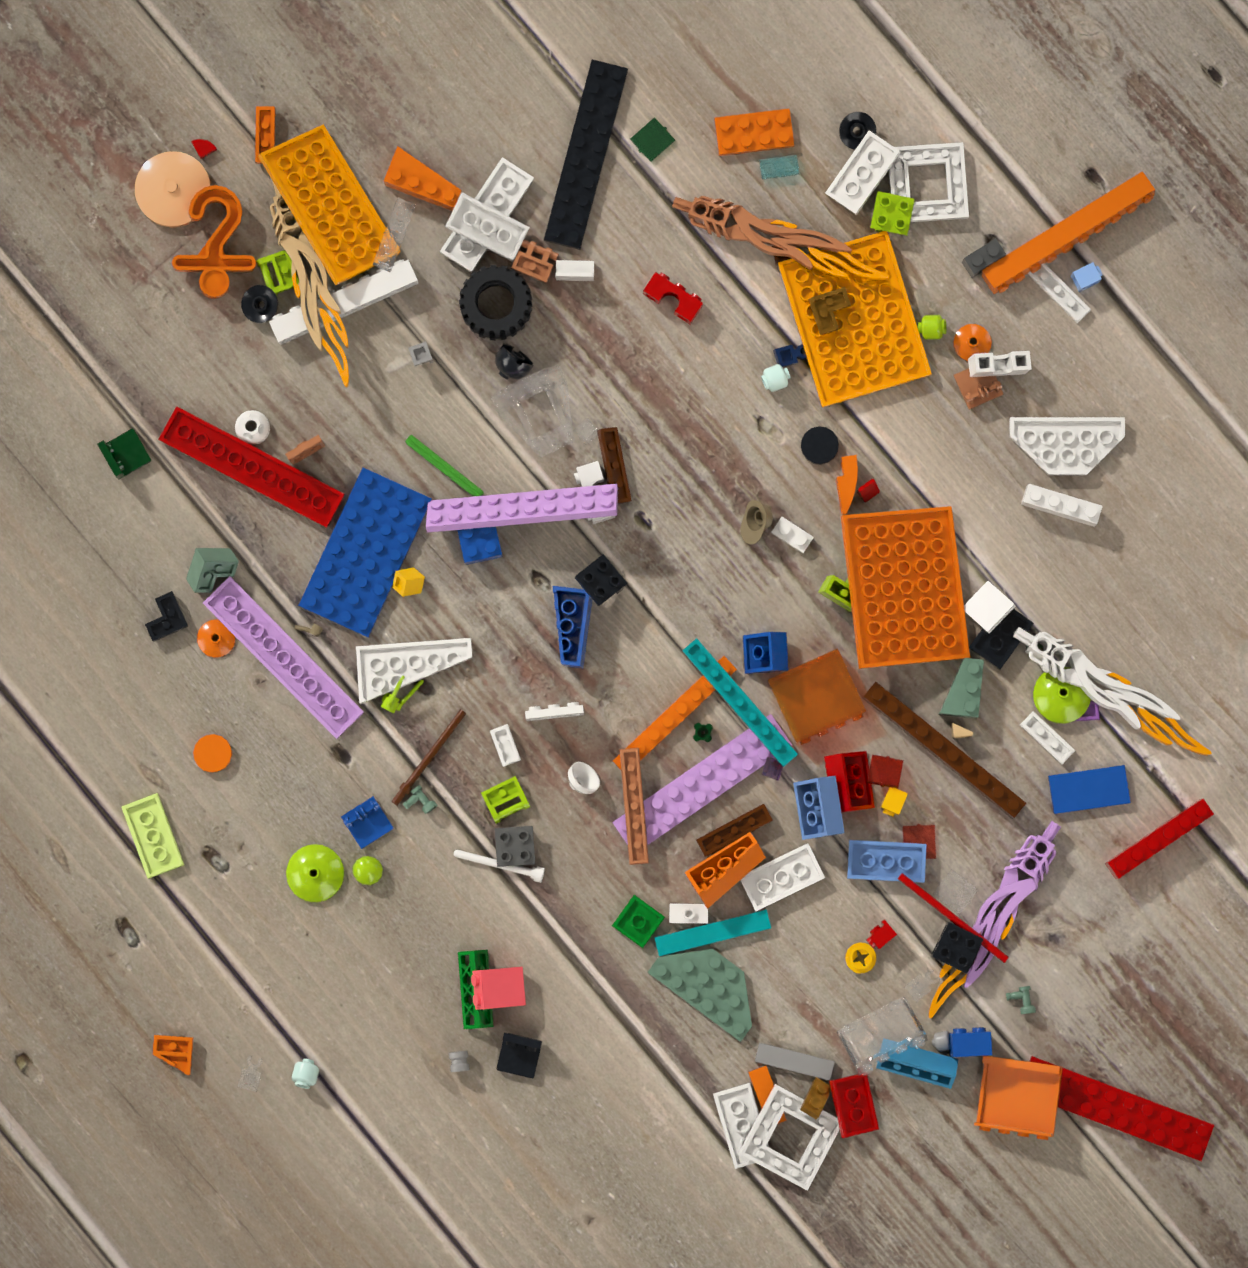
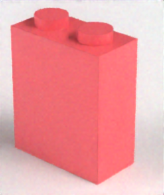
[471,967,526,1010]

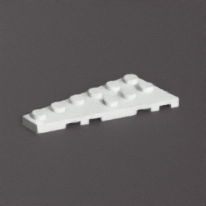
[356,638,472,704]

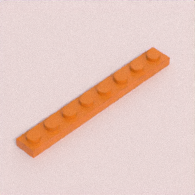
[613,656,737,770]

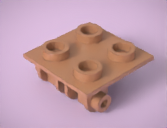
[953,368,1004,410]

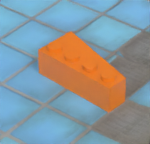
[384,146,462,211]
[685,832,766,909]

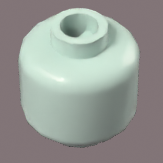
[761,364,791,392]
[292,1059,319,1089]

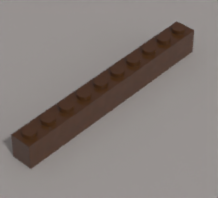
[862,682,1026,819]

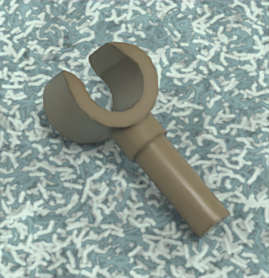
[295,624,323,637]

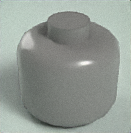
[932,1031,950,1052]

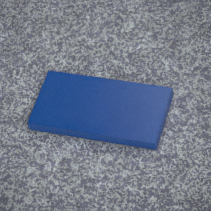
[1048,765,1131,814]

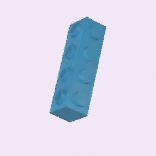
[876,1039,959,1089]

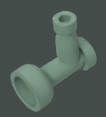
[403,785,438,814]
[1006,986,1036,1015]

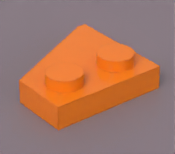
[153,1035,194,1075]

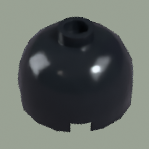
[495,343,534,380]

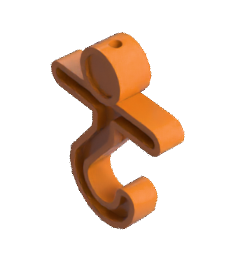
[172,185,256,299]

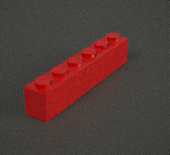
[1105,798,1214,879]

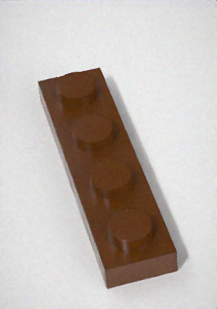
[597,427,632,504]
[696,804,773,857]

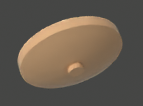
[135,152,211,228]

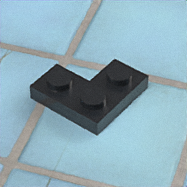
[145,591,188,642]

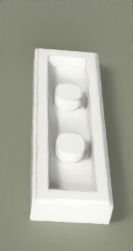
[1020,711,1075,765]

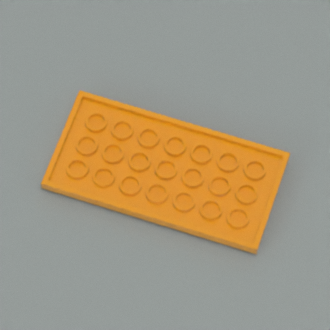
[258,124,400,286]

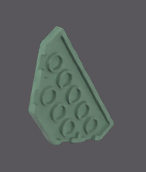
[648,949,752,1042]

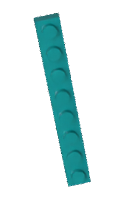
[682,638,798,767]

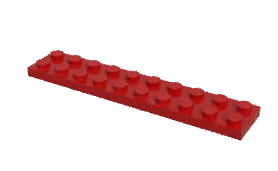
[158,406,345,528]
[1029,1056,1214,1162]

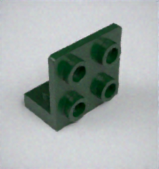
[97,428,151,480]

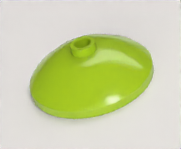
[1033,667,1091,724]
[286,844,344,902]

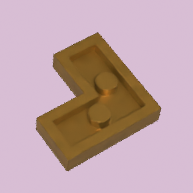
[808,287,851,336]

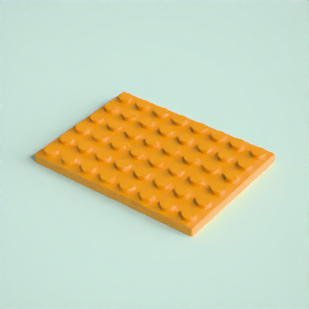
[778,231,932,408]

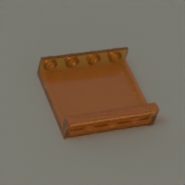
[767,648,866,745]

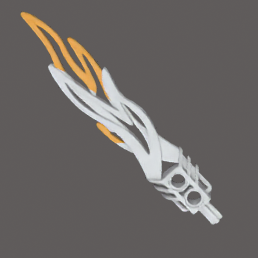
[1013,627,1212,755]

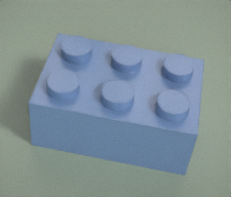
[793,776,845,840]

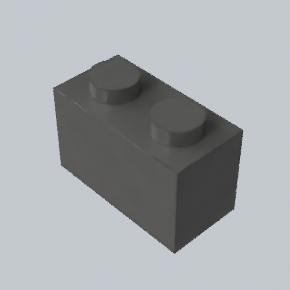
[962,238,1006,278]

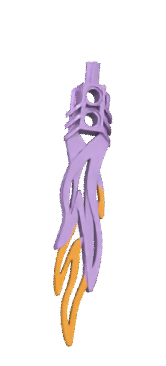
[929,821,1061,1019]

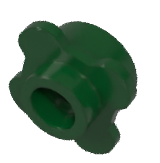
[693,723,713,743]

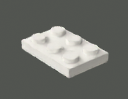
[525,702,584,721]

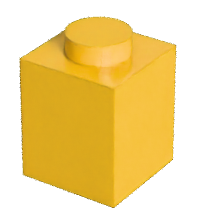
[880,786,908,817]

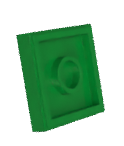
[612,895,665,948]

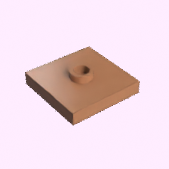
[285,435,325,465]

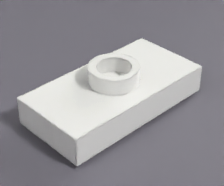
[490,724,521,767]
[669,904,708,924]

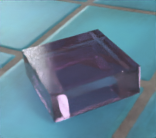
[762,757,783,781]

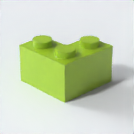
[818,575,852,612]

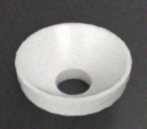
[235,410,270,445]
[568,762,600,794]

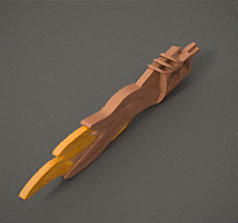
[672,196,889,280]

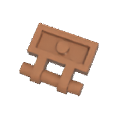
[511,240,559,284]

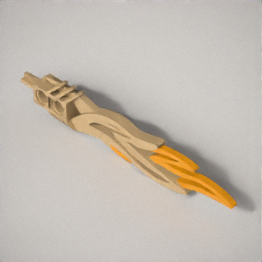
[270,181,349,388]

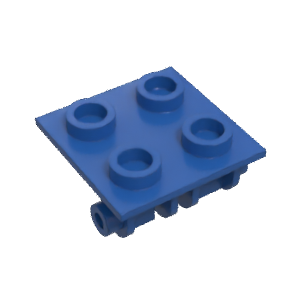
[341,796,394,849]

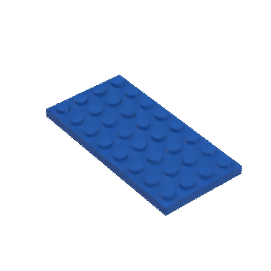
[298,468,432,638]

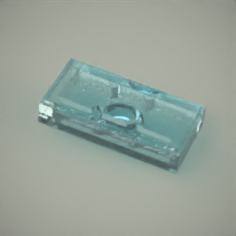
[759,155,799,180]

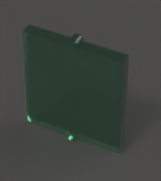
[630,117,675,162]

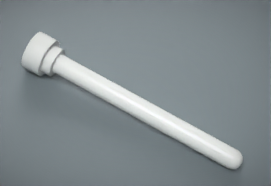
[454,850,545,883]

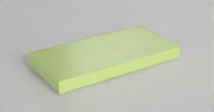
[121,793,185,879]

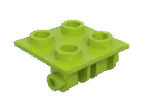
[870,191,915,236]

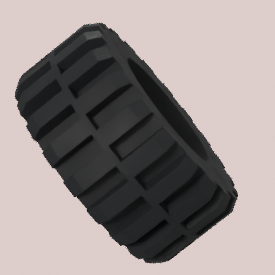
[459,265,533,341]

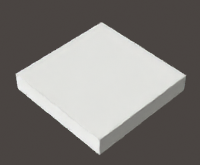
[964,581,1016,633]

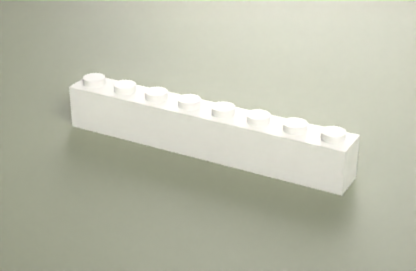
[269,259,419,345]

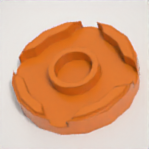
[193,734,232,773]

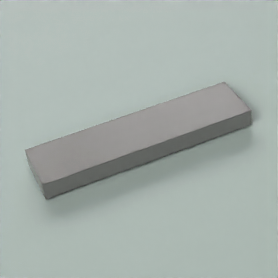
[755,1043,835,1080]

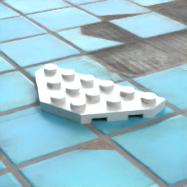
[1009,417,1125,475]

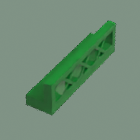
[458,949,494,1029]

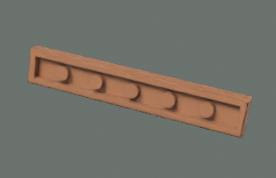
[620,748,649,865]

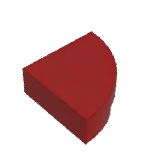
[191,139,217,159]

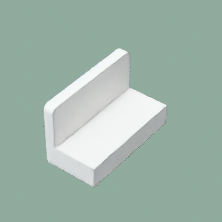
[555,260,594,281]

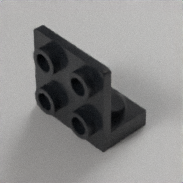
[575,554,628,606]
[930,922,983,973]
[496,1032,543,1079]

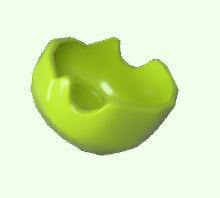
[352,856,383,885]

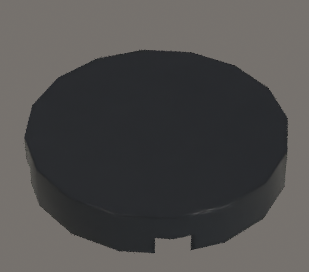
[801,426,839,465]

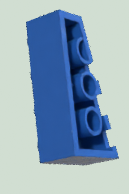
[552,586,592,669]

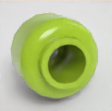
[918,315,947,340]

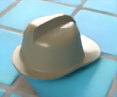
[740,500,773,545]

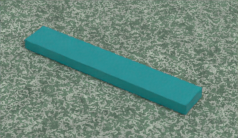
[655,910,771,956]

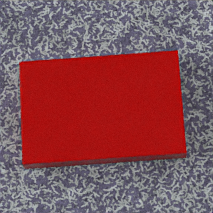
[829,1072,879,1138]

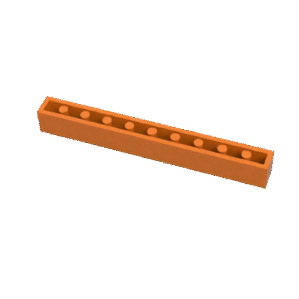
[982,171,1155,294]

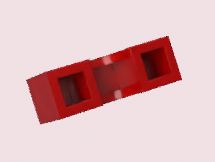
[643,272,703,325]

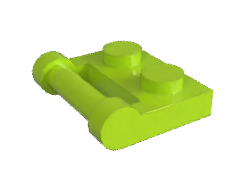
[256,250,299,295]
[481,776,530,824]

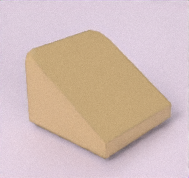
[951,723,973,739]

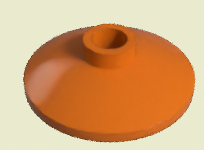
[953,324,992,361]
[197,619,236,658]

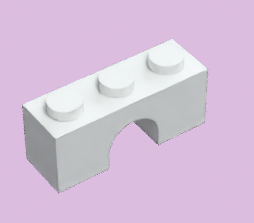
[968,351,1032,377]
[574,461,615,524]

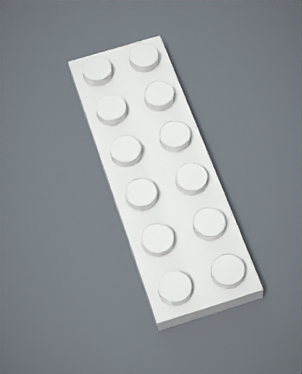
[440,157,534,273]

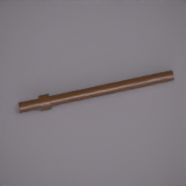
[391,709,466,806]

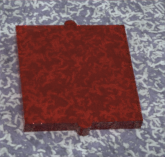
[867,754,904,789]
[903,824,936,859]

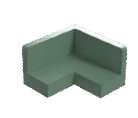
[186,548,239,593]

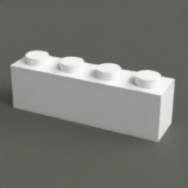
[1021,484,1102,527]

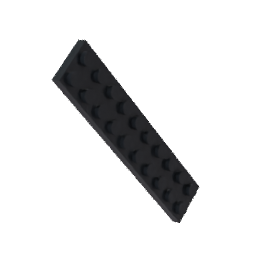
[544,59,628,250]

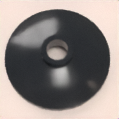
[839,112,876,150]
[241,285,278,323]

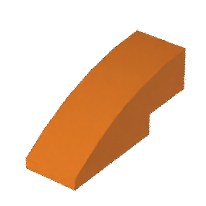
[836,455,858,516]

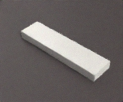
[1028,263,1091,323]

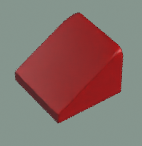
[857,479,880,503]

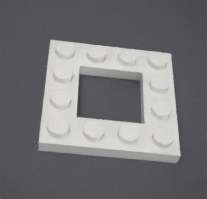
[889,142,969,222]
[739,1084,840,1191]

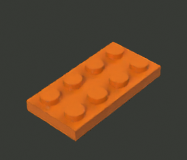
[714,108,794,156]

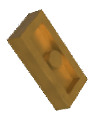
[800,1077,831,1120]

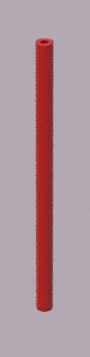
[897,873,1009,963]

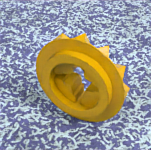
[845,942,876,973]

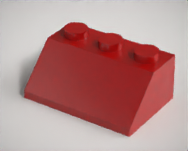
[824,751,875,813]

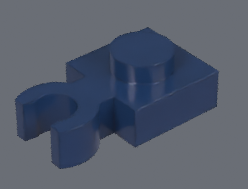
[773,344,807,368]

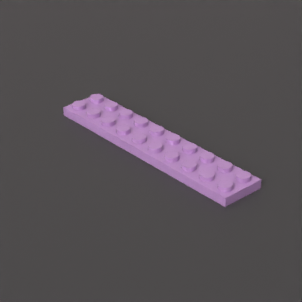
[426,484,618,533]
[203,576,364,739]
[612,714,793,845]

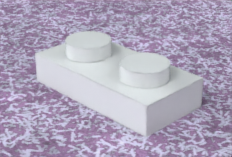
[771,517,814,553]

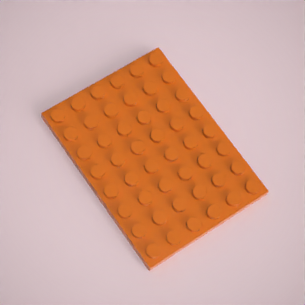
[841,506,970,669]

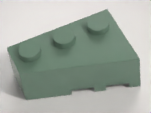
[938,658,984,719]

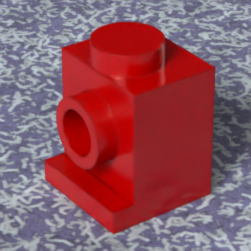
[866,919,897,949]

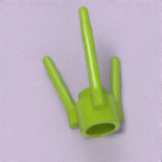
[381,675,424,714]

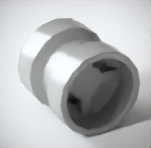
[449,1051,470,1072]

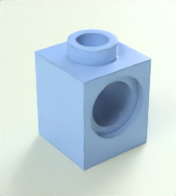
[1071,262,1102,292]

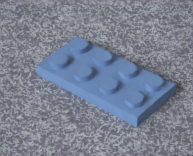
[847,840,927,883]

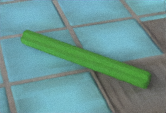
[405,435,484,496]

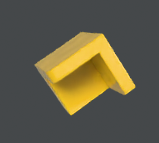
[392,568,425,597]

